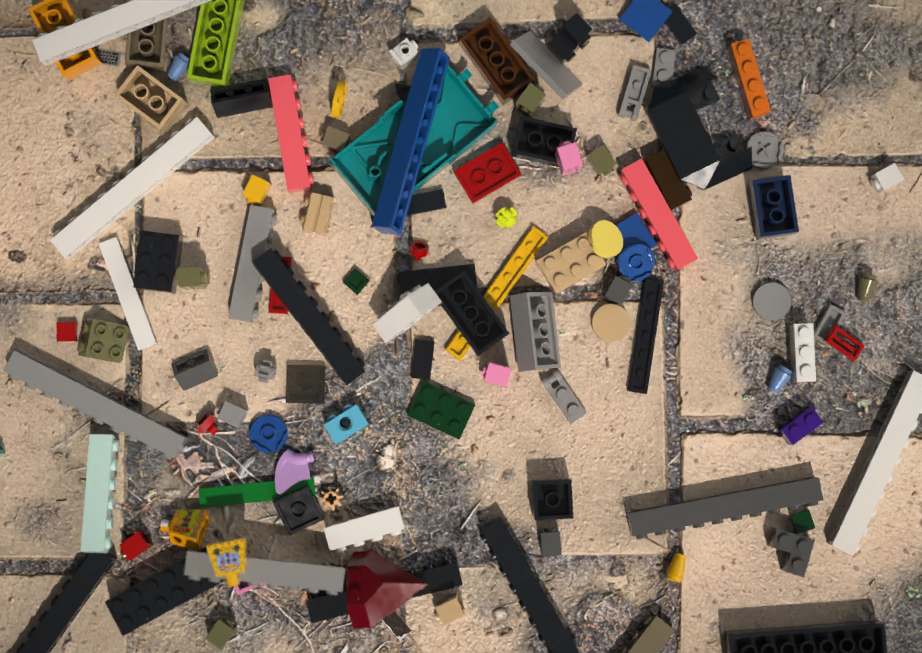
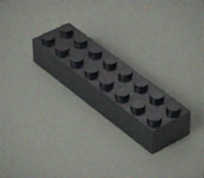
[724,620,887,653]

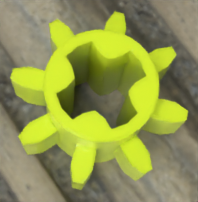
[495,206,518,230]

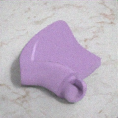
[275,449,314,494]

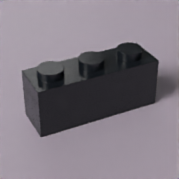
[210,78,273,118]

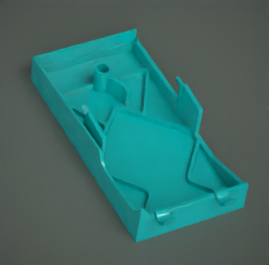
[329,65,499,216]

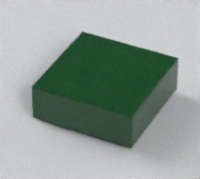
[343,268,370,295]
[790,509,815,534]

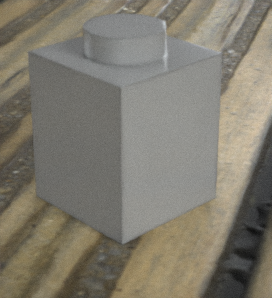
[216,401,249,428]

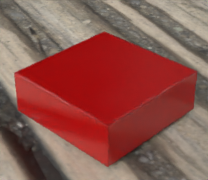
[57,322,77,342]

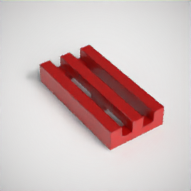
[823,325,865,362]

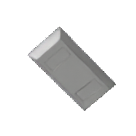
[814,304,847,346]

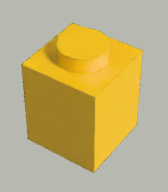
[242,174,272,206]

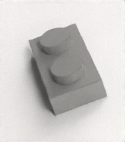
[651,48,676,87]

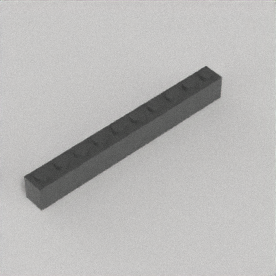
[626,476,823,539]

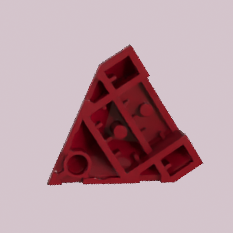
[346,550,428,630]

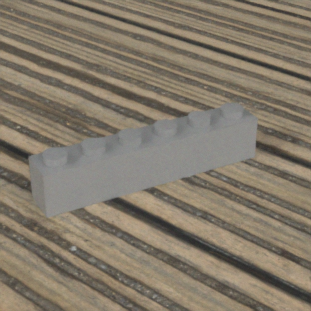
[228,205,277,323]

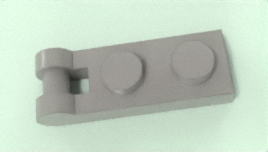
[618,65,652,121]
[540,369,586,424]

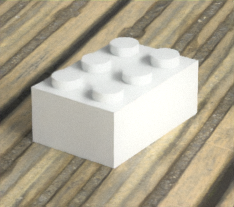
[372,283,442,343]

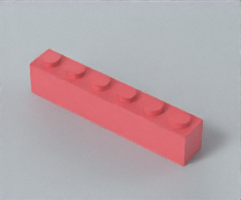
[268,75,314,193]
[619,158,698,271]

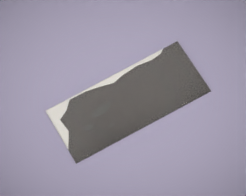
[382,612,411,641]

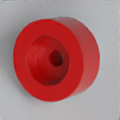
[409,241,429,261]

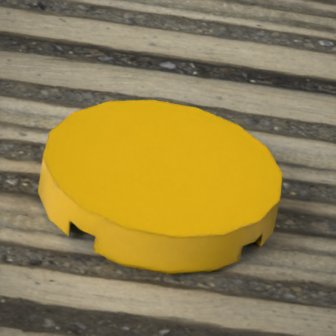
[331,80,348,119]

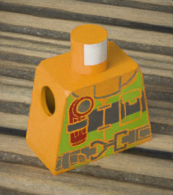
[160,510,210,551]

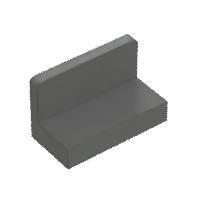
[171,349,218,391]

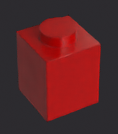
[119,530,153,561]

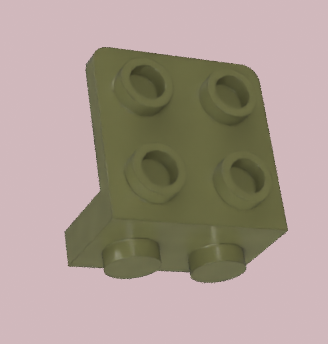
[77,318,129,363]

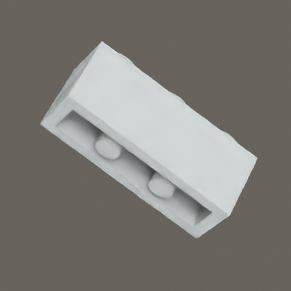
[789,323,816,382]

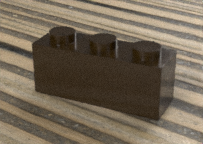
[643,150,692,211]

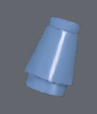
[166,52,190,81]
[767,364,793,393]

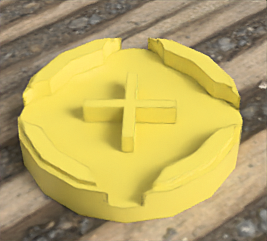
[588,220,623,258]

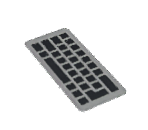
[94,48,121,67]

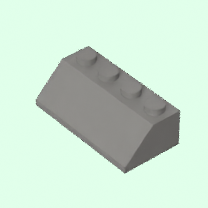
[510,292,561,372]

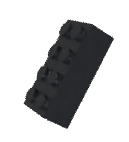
[434,271,509,357]

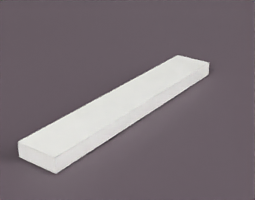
[99,237,157,351]

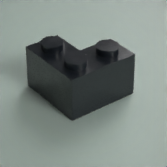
[547,13,593,64]

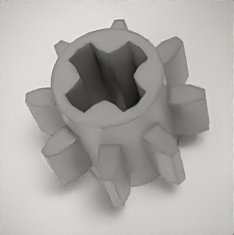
[254,359,277,383]

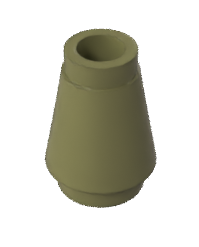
[857,273,878,302]

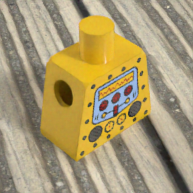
[207,539,246,587]

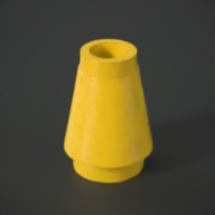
[665,553,686,583]

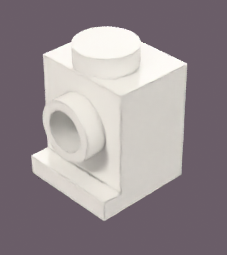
[389,38,419,70]

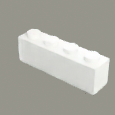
[324,505,405,553]

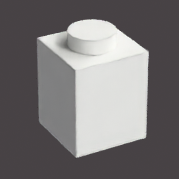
[870,163,904,193]

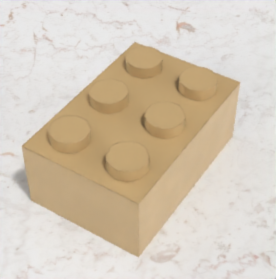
[114,65,187,134]
[536,232,606,295]

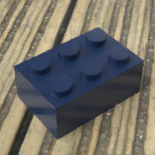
[748,175,799,240]

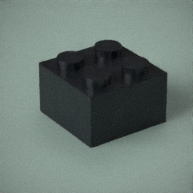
[532,478,573,520]

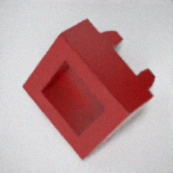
[196,411,219,436]

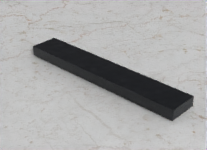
[627,278,664,394]

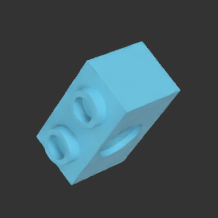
[324,403,370,444]

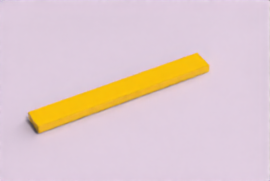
[445,226,549,361]

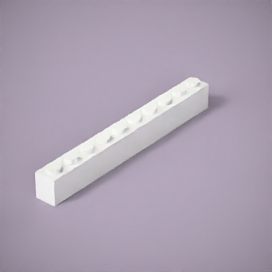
[32,0,212,66]
[50,117,215,260]
[827,370,922,556]

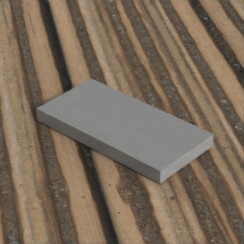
[510,30,583,99]

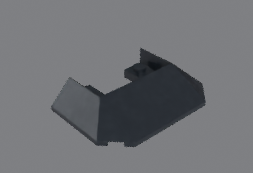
[646,67,752,191]

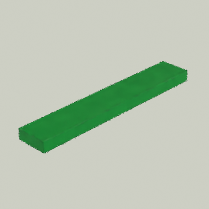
[198,476,316,508]

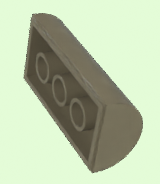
[125,18,168,71]

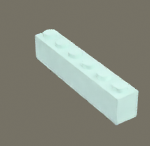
[80,434,119,553]

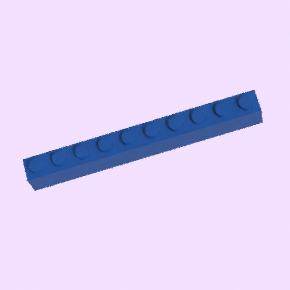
[372,48,450,235]

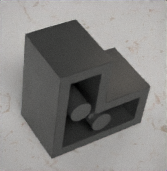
[767,527,815,577]

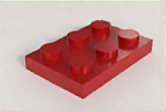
[453,142,522,204]

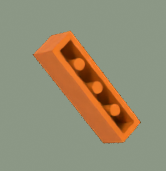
[727,39,771,121]

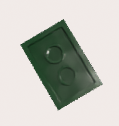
[407,381,475,440]

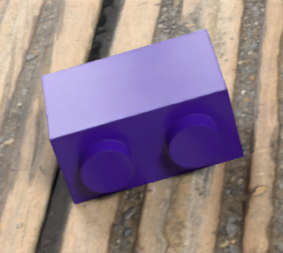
[776,407,824,445]

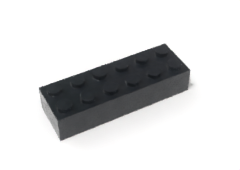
[105,544,226,636]

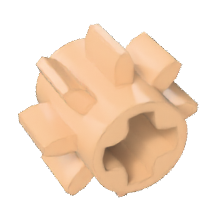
[320,486,344,511]

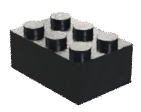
[512,116,577,167]
[133,230,183,294]

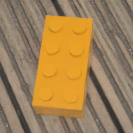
[28,0,102,81]

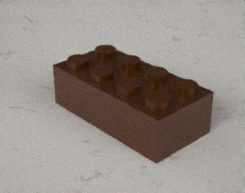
[459,17,535,105]

